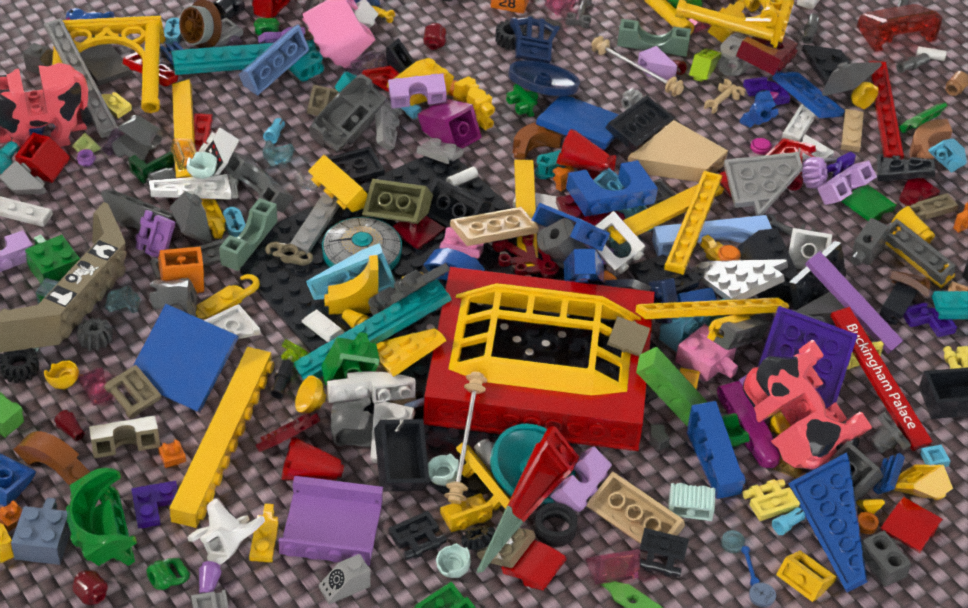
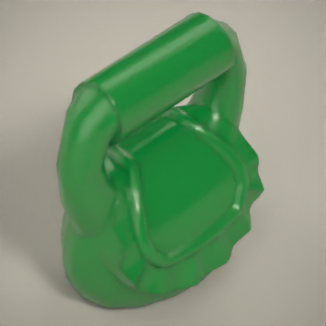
[254,18,280,36]
[146,558,191,590]

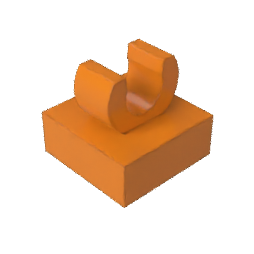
[553,166,574,192]
[158,439,186,468]
[0,500,22,532]

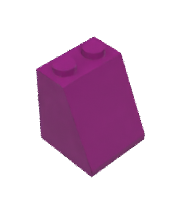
[417,99,482,149]

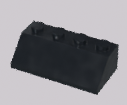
[737,228,798,302]

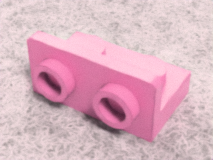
[440,227,484,258]

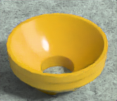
[295,376,326,414]

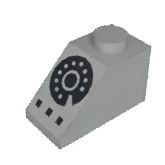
[318,554,370,605]

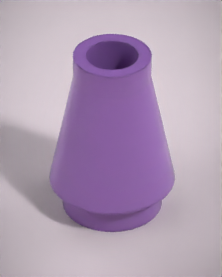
[199,561,222,594]

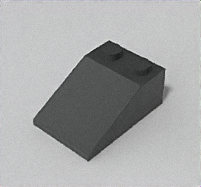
[829,441,884,501]

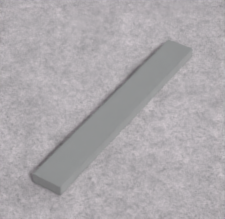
[44,18,119,138]

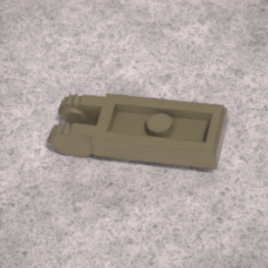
[910,193,959,221]

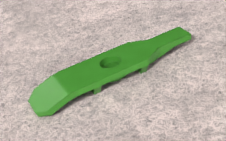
[595,573,663,608]

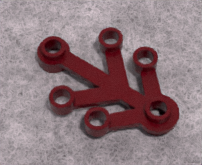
[492,234,559,279]

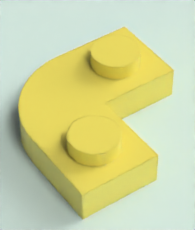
[102,92,132,119]

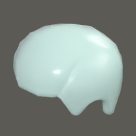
[186,152,217,179]
[428,454,459,486]
[436,543,471,578]

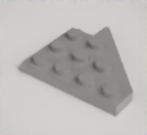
[723,152,803,216]

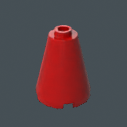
[556,129,611,172]
[281,437,344,481]

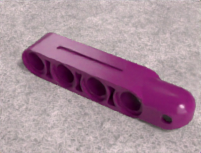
[717,381,781,468]

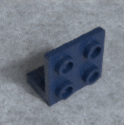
[649,278,678,324]

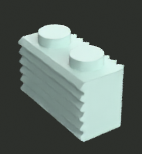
[668,483,715,521]

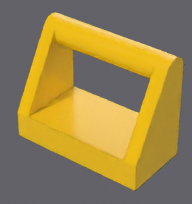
[776,550,837,602]

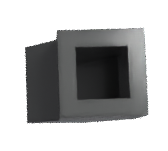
[649,424,670,452]

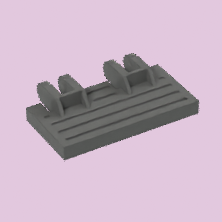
[368,263,450,315]

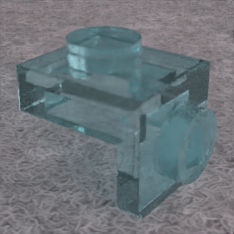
[262,140,295,166]
[105,286,140,313]

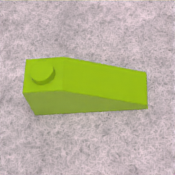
[689,48,722,82]

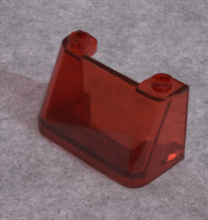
[857,4,942,52]

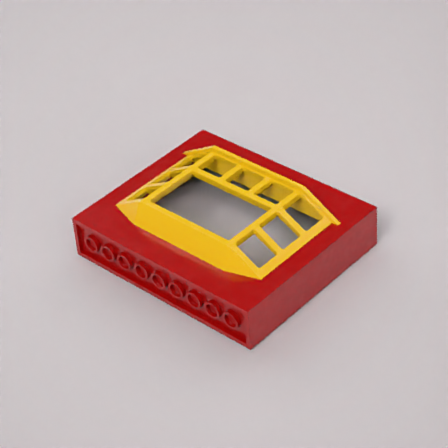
[424,267,655,451]

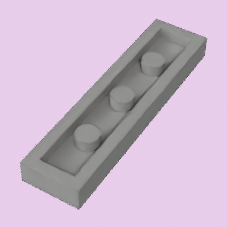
[290,194,340,255]

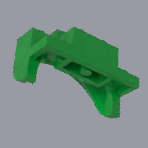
[66,468,137,566]

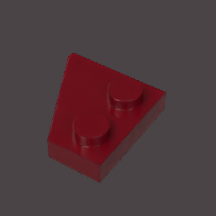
[899,178,940,207]

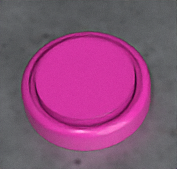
[750,138,772,155]

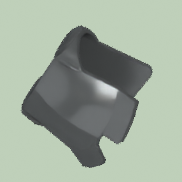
[111,115,162,164]
[537,218,589,269]
[149,278,197,316]
[331,397,373,447]

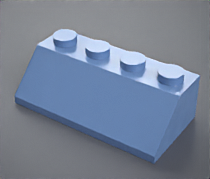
[238,25,309,96]

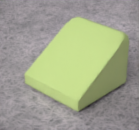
[72,133,101,153]

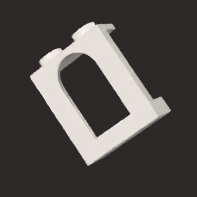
[587,211,645,276]

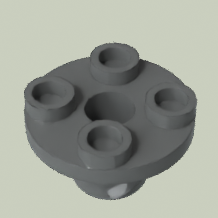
[869,412,911,453]

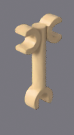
[704,79,746,114]

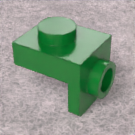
[722,413,749,447]

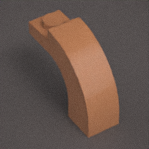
[909,119,952,159]

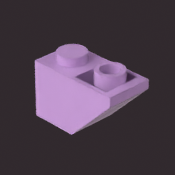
[638,46,677,80]

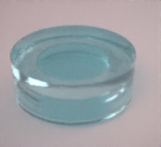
[721,530,745,553]

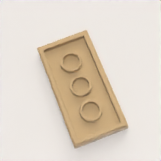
[450,207,539,246]

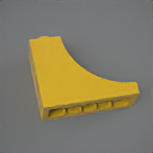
[324,255,378,315]

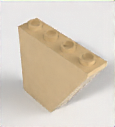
[628,120,728,182]

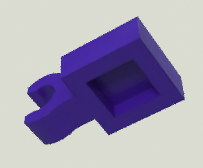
[826,152,856,178]

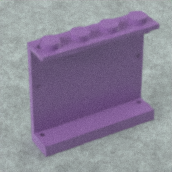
[279,476,383,566]

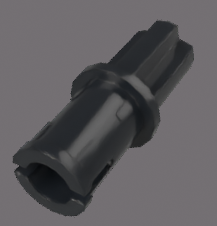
[270,359,294,399]

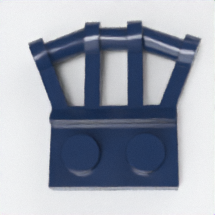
[510,16,560,63]

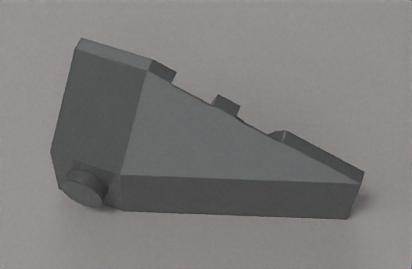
[822,62,882,96]

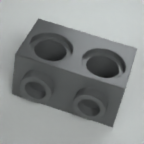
[862,531,911,587]

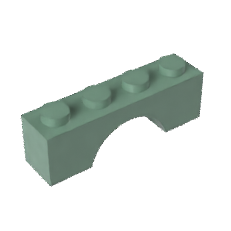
[617,19,691,57]
[219,198,278,271]

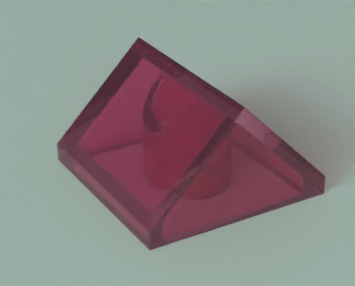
[585,549,640,585]

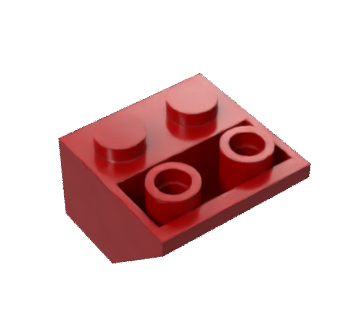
[14,133,70,183]

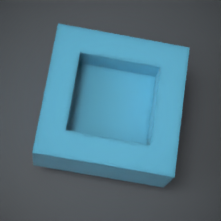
[920,445,950,467]

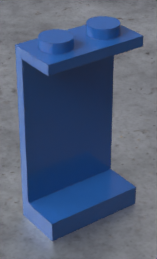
[531,202,610,251]

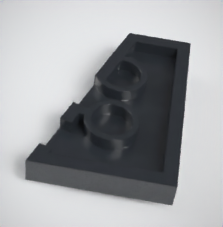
[877,154,936,182]

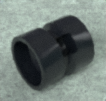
[213,0,245,20]

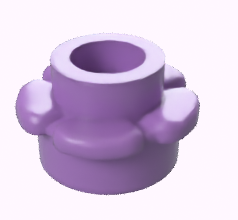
[77,149,96,167]

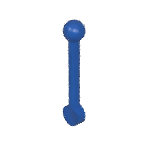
[741,546,760,586]

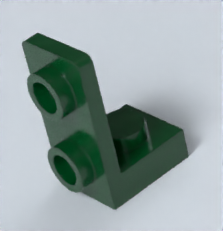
[128,151,175,184]

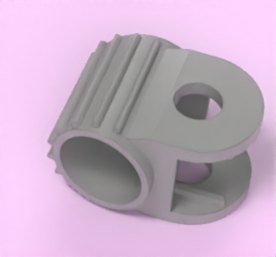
[718,33,754,76]

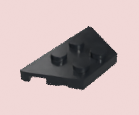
[802,44,851,86]

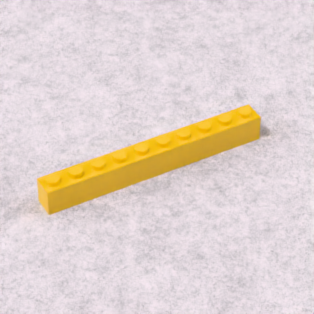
[169,347,274,528]

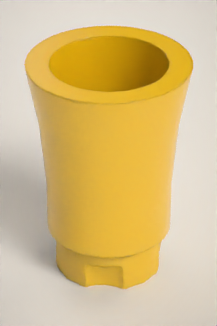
[891,206,935,244]

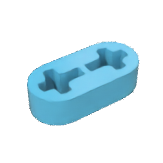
[164,18,181,45]
[223,207,246,237]

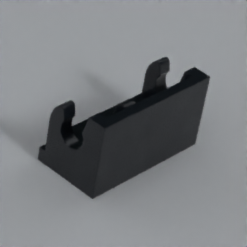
[879,282,918,325]

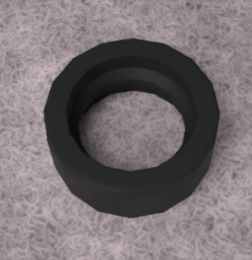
[534,503,578,547]

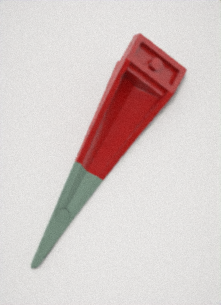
[477,426,580,573]

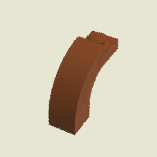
[513,122,563,160]
[13,431,90,485]

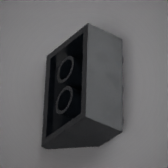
[427,177,492,227]

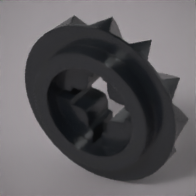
[461,525,495,550]

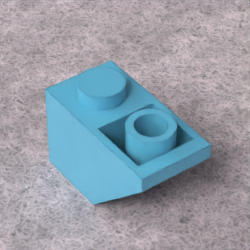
[928,138,967,173]

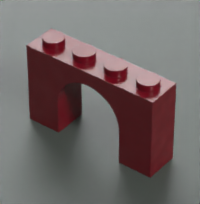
[736,36,798,75]

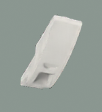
[327,372,416,403]

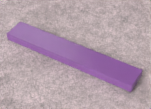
[805,251,903,354]

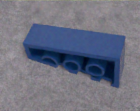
[564,249,604,285]
[686,401,745,499]

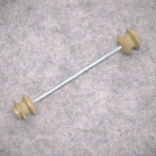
[591,36,684,97]
[444,372,487,504]

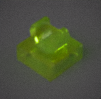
[281,339,309,363]

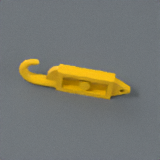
[195,274,260,320]

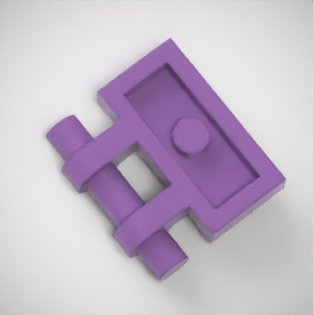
[135,210,176,258]

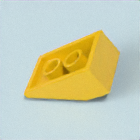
[387,58,454,106]

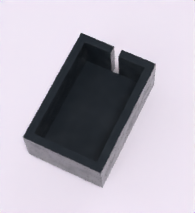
[919,367,968,419]
[374,419,430,492]

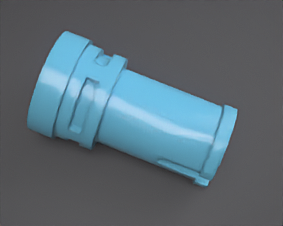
[401,104,422,119]
[263,118,285,144]
[772,507,805,535]

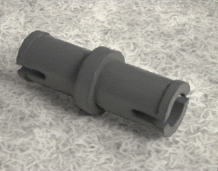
[802,14,820,44]
[896,53,930,73]

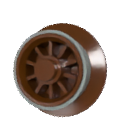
[179,0,222,48]

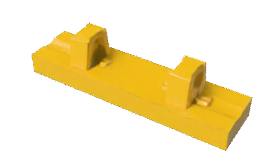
[456,443,511,511]

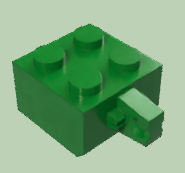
[25,234,80,291]
[321,332,380,385]

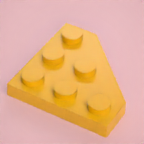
[376,328,446,377]

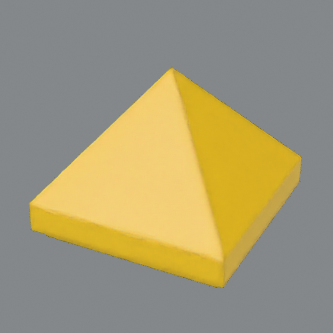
[856,499,885,514]

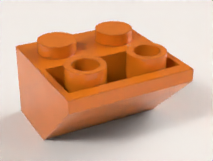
[158,246,204,293]

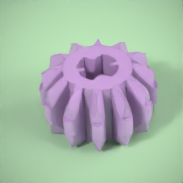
[802,157,828,189]

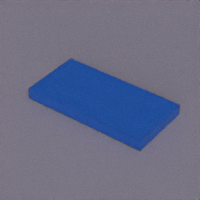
[772,72,845,118]

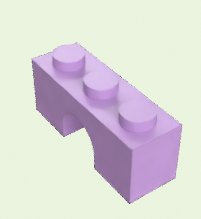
[388,74,446,109]
[817,160,877,205]
[0,230,33,272]
[550,446,612,512]

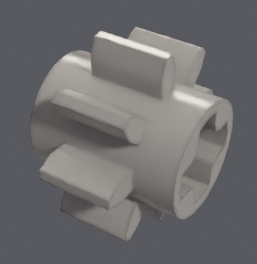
[621,88,643,109]

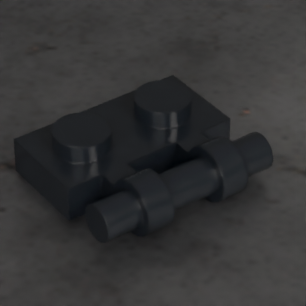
[388,511,447,561]
[635,528,689,577]

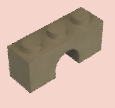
[89,416,160,458]

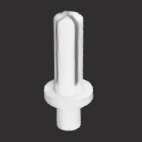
[228,174,239,199]

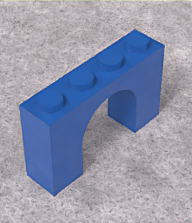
[566,160,658,217]

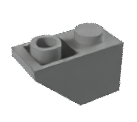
[0,160,46,195]

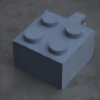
[11,498,71,565]

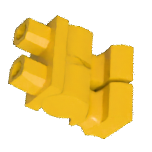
[453,76,495,130]

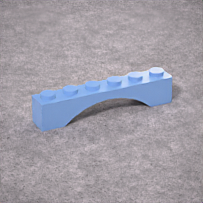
[652,215,772,257]

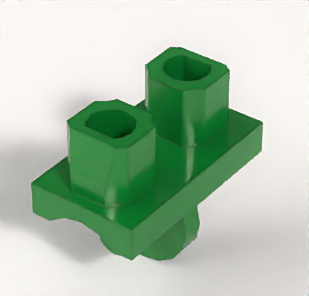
[506,84,539,118]

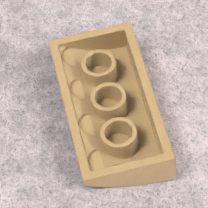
[586,472,685,544]

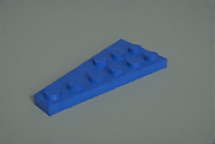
[788,452,867,593]

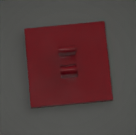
[392,216,445,250]

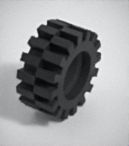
[495,20,526,50]
[0,348,39,384]

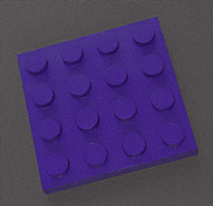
[758,306,858,409]

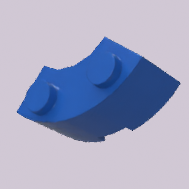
[424,248,485,280]

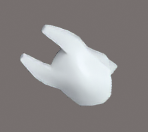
[187,499,265,565]

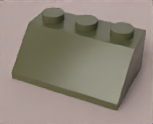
[362,179,433,224]

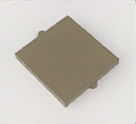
[607,316,650,356]

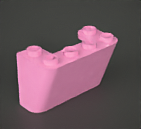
[303,0,376,69]

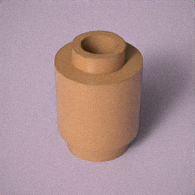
[945,71,968,96]

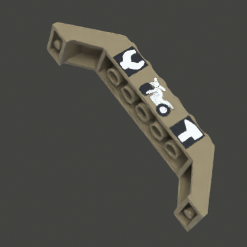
[0,202,127,353]

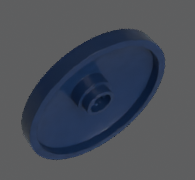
[508,60,580,96]

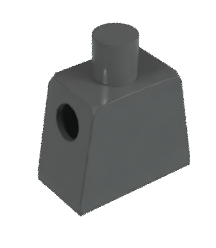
[850,218,888,266]

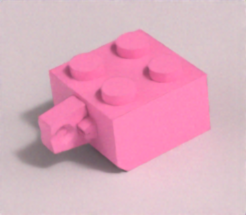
[675,324,738,382]

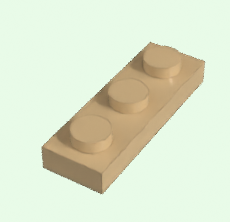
[841,109,864,152]

